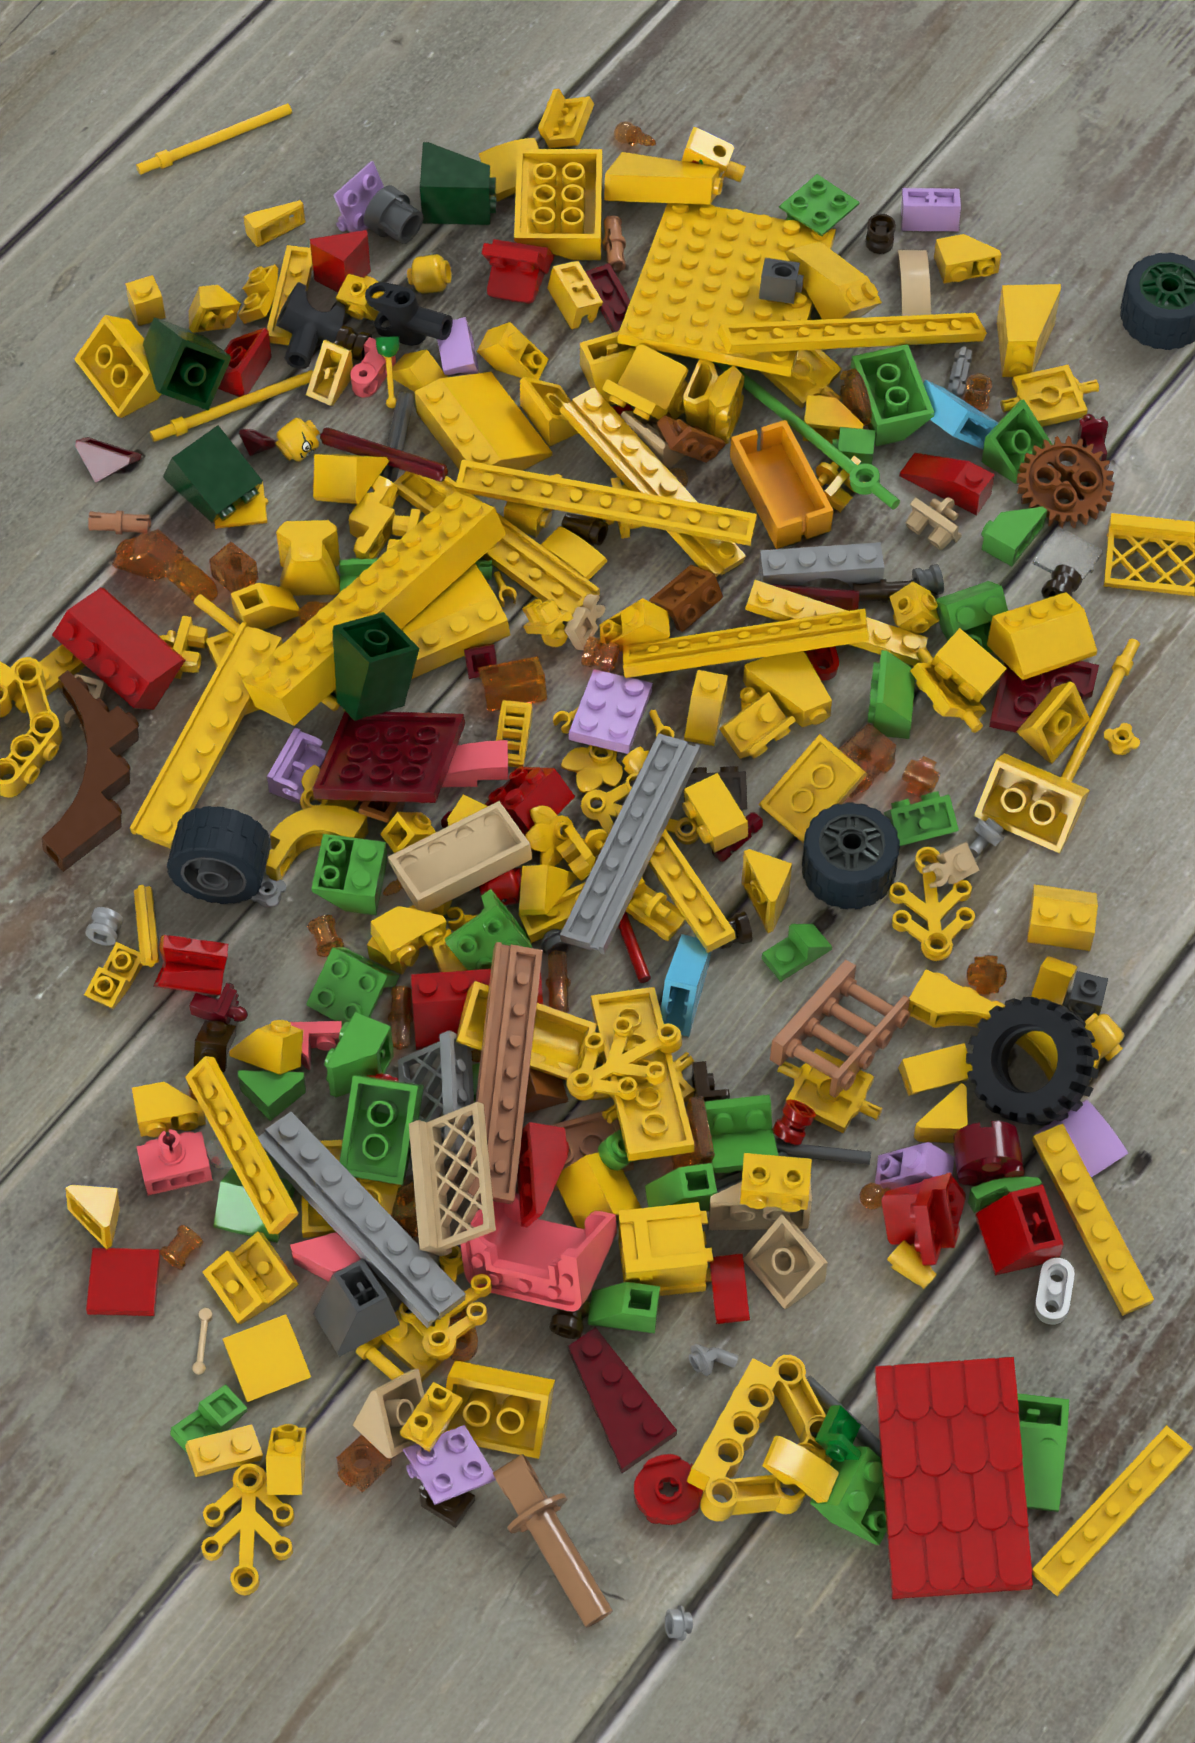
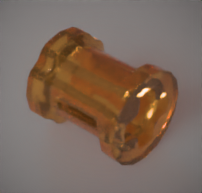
[964,373,992,411]
[307,915,344,957]
[159,1225,204,1270]

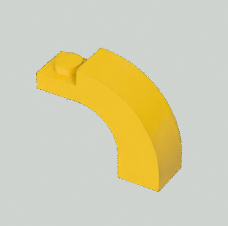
[266,805,369,881]

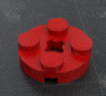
[634,1454,703,1525]

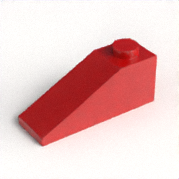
[899,453,995,516]
[517,1122,569,1228]

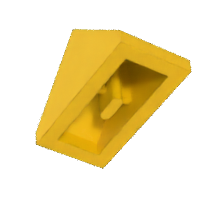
[306,340,353,406]
[392,349,448,392]
[519,864,577,916]
[1031,956,1078,1006]
[914,1083,968,1143]
[65,1185,120,1249]

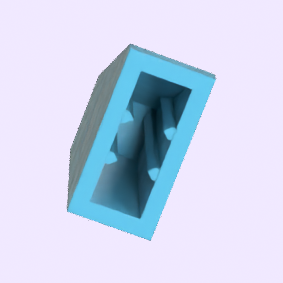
[923,380,998,450]
[660,934,711,1037]

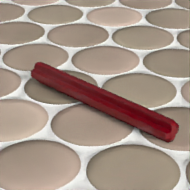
[320,427,448,482]

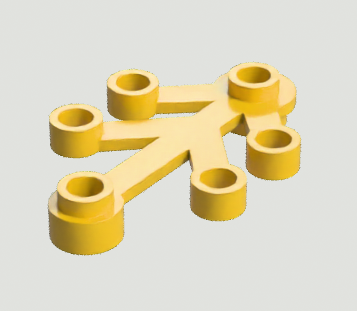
[581,773,699,845]
[889,847,975,961]
[567,1017,682,1100]
[399,1246,492,1361]
[201,1463,294,1596]

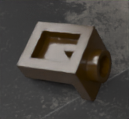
[691,1061,730,1112]
[419,1484,475,1528]

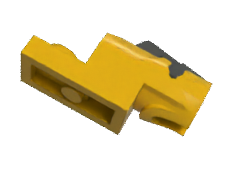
[347,476,399,559]

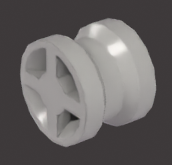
[85,907,124,946]

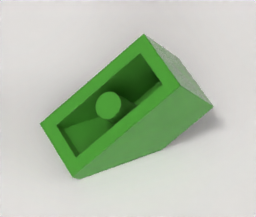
[981,507,1047,567]

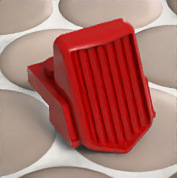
[481,239,555,304]
[881,1173,966,1265]

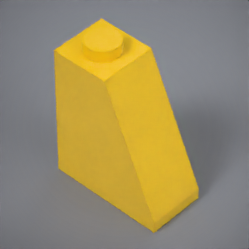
[743,651,832,728]

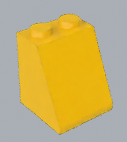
[997,284,1061,377]

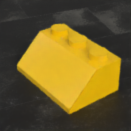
[74,315,161,418]
[987,592,1097,680]
[974,753,1090,853]
[444,1360,555,1459]

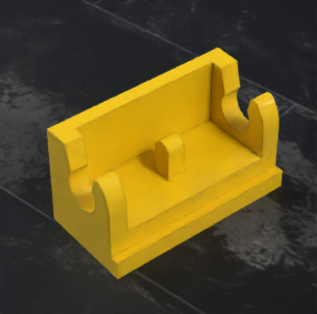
[547,261,603,329]
[898,1043,973,1096]

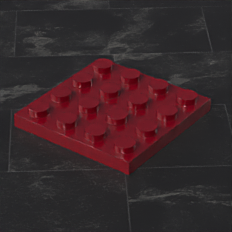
[312,711,466,803]

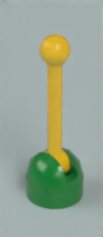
[375,337,400,408]

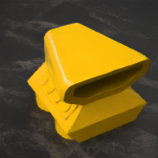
[683,359,745,444]
[276,520,340,596]

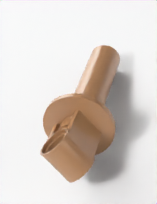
[493,1454,613,1628]

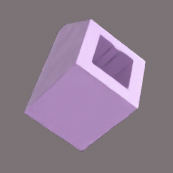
[875,1142,954,1189]

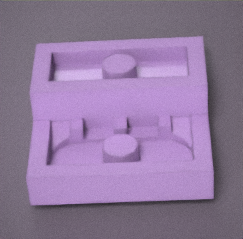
[1033,1100,1128,1177]

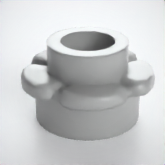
[665,1605,693,1641]

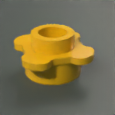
[1103,723,1140,755]

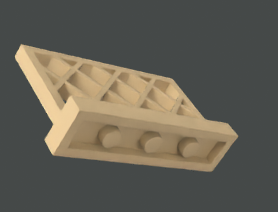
[409,1102,496,1256]

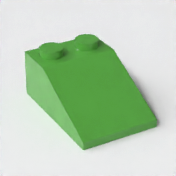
[340,1075,424,1185]

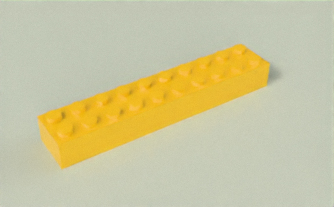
[242,491,506,726]

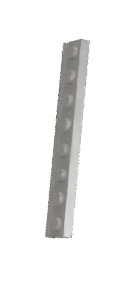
[560,733,701,954]
[257,1112,466,1328]

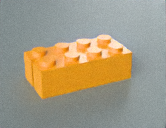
[730,420,833,549]

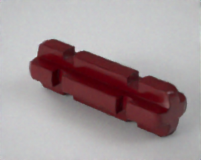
[712,812,763,862]

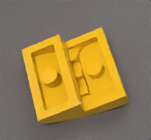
[479,138,539,202]
[203,1231,299,1324]
[222,1314,311,1403]

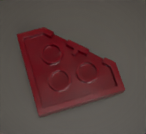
[989,661,1099,733]

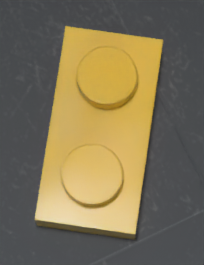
[185,1424,263,1477]

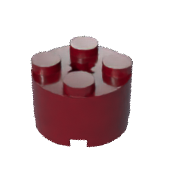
[953,1121,1025,1187]

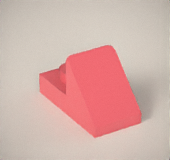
[290,1021,342,1070]

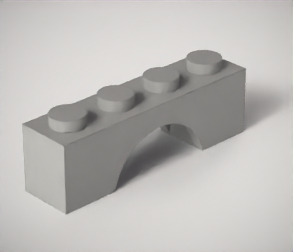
[759,542,884,590]

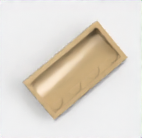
[388,801,532,912]

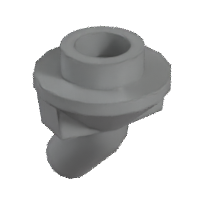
[969,818,1004,858]
[689,1344,738,1376]

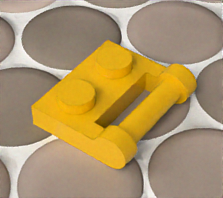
[355,1310,444,1382]

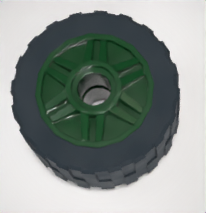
[1120,252,1195,350]

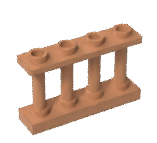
[770,959,911,1098]

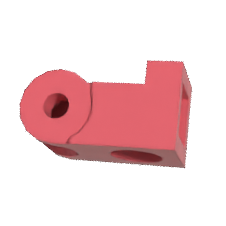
[350,337,396,398]

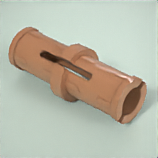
[603,215,626,272]
[88,510,151,535]

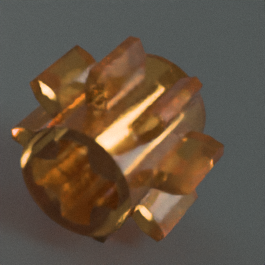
[902,756,941,797]
[967,955,1007,995]

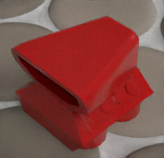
[153,935,229,996]

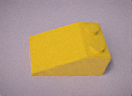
[785,242,882,319]

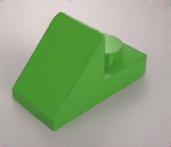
[762,924,832,982]

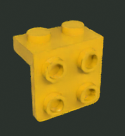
[602,344,688,420]

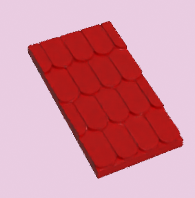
[874,1357,1033,1599]

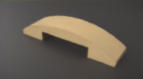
[898,250,931,345]

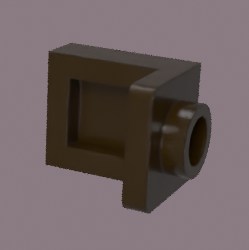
[194,1020,236,1073]

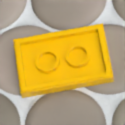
[758,734,868,844]

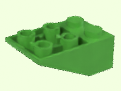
[1017,1393,1069,1512]

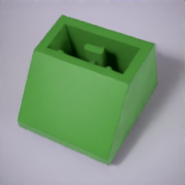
[936,581,1008,653]
[867,650,915,739]
[311,834,388,915]
[324,1012,394,1097]
[810,1446,887,1545]

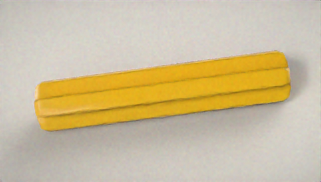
[134,884,160,967]

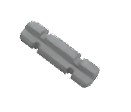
[947,346,973,398]

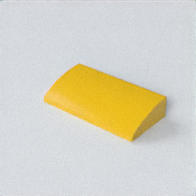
[456,981,597,1084]

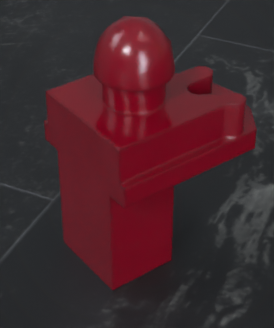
[1078,414,1108,461]
[189,983,248,1024]

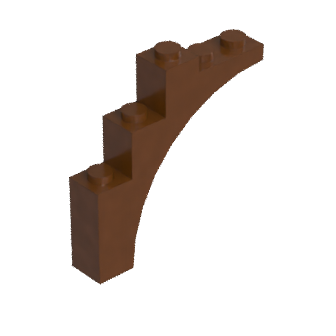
[42,670,139,872]

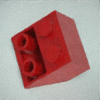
[485,766,575,836]
[975,1184,1064,1276]

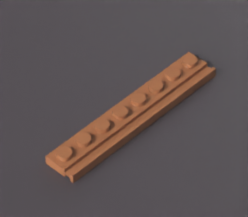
[467,942,543,1204]

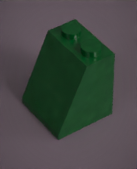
[420,142,497,225]
[143,317,232,410]
[163,425,263,523]
[332,612,420,721]

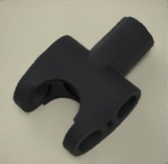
[276,282,345,369]
[365,282,453,346]

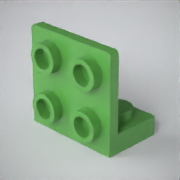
[445,889,532,970]
[307,947,400,1025]
[704,1095,778,1173]

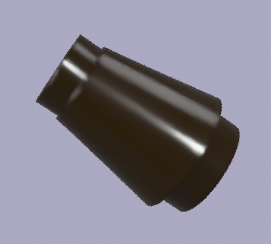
[561,513,608,546]

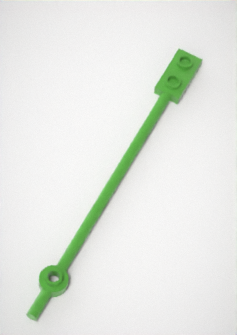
[713,362,900,510]

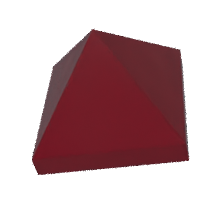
[238,429,276,456]
[464,644,499,679]

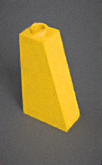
[604,152,723,205]

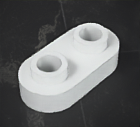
[1034,1258,1075,1325]

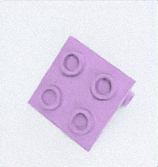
[333,161,384,232]
[403,1425,496,1505]

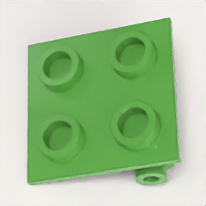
[779,174,860,236]

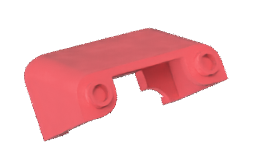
[460,1193,617,1311]

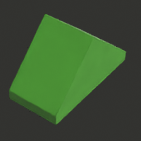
[238,1070,306,1121]

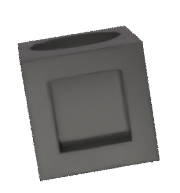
[759,258,804,304]
[1068,971,1108,1021]

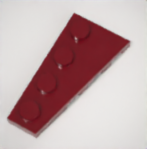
[568,1327,677,1473]

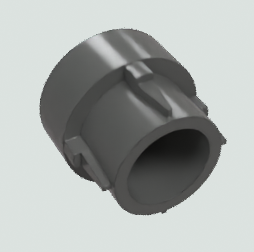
[364,185,424,244]

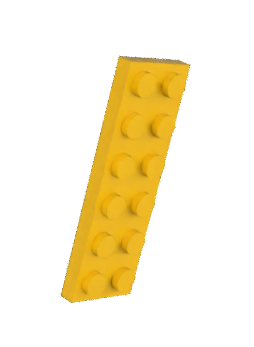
[591,987,695,1162]

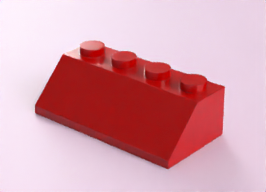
[52,587,186,710]
[411,969,543,1050]

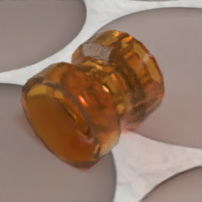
[581,636,620,673]

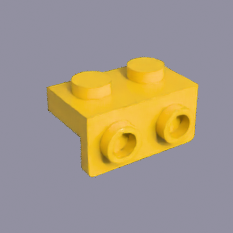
[538,88,594,149]

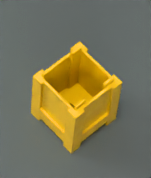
[618,1202,713,1296]

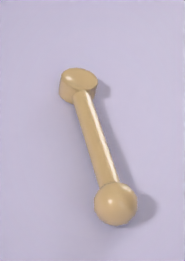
[192,1308,212,1375]

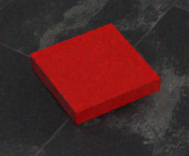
[86,1248,161,1316]

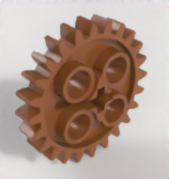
[1016,436,1115,529]

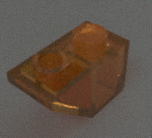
[111,529,184,581]

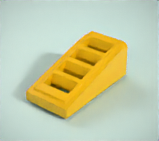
[243,200,306,247]
[496,700,533,767]

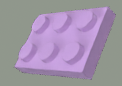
[569,669,653,754]

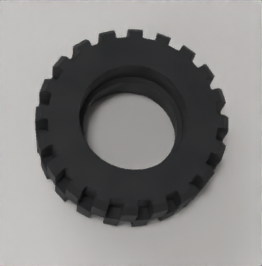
[966,997,1099,1126]

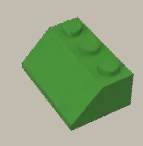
[850,344,934,446]

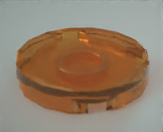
[840,368,872,426]

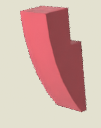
[442,740,508,788]

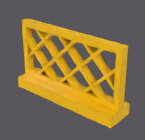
[1103,513,1195,596]

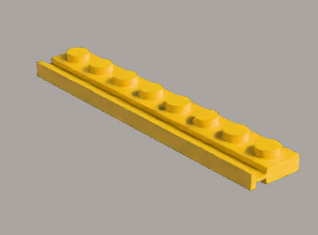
[560,387,746,577]
[394,471,600,615]
[623,608,870,678]
[130,622,283,849]

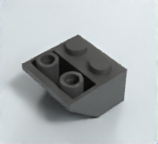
[313,1258,400,1357]

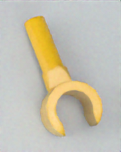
[493,571,517,607]
[553,707,578,734]
[649,710,674,739]
[447,907,477,931]

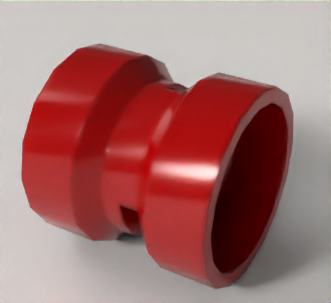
[772,1099,816,1145]

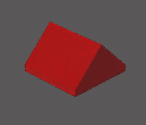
[310,230,371,293]
[218,328,272,397]

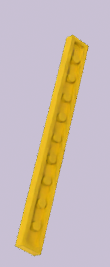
[717,313,987,354]
[455,460,757,546]

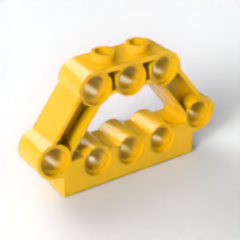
[0,657,63,797]
[687,1355,832,1522]

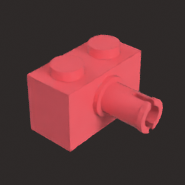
[137,1129,213,1196]

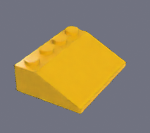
[514,149,603,260]
[415,372,553,471]
[401,563,511,679]

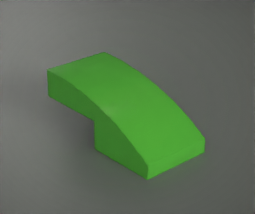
[968,1177,1042,1213]
[170,1384,247,1453]

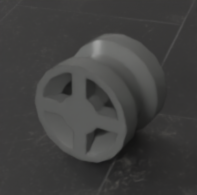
[912,564,944,595]

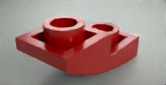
[710,1253,750,1324]

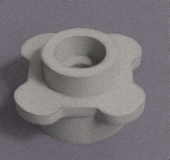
[251,874,286,908]

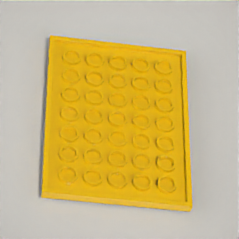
[617,203,836,377]

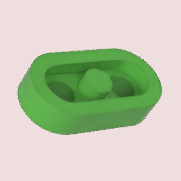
[598,1129,633,1171]

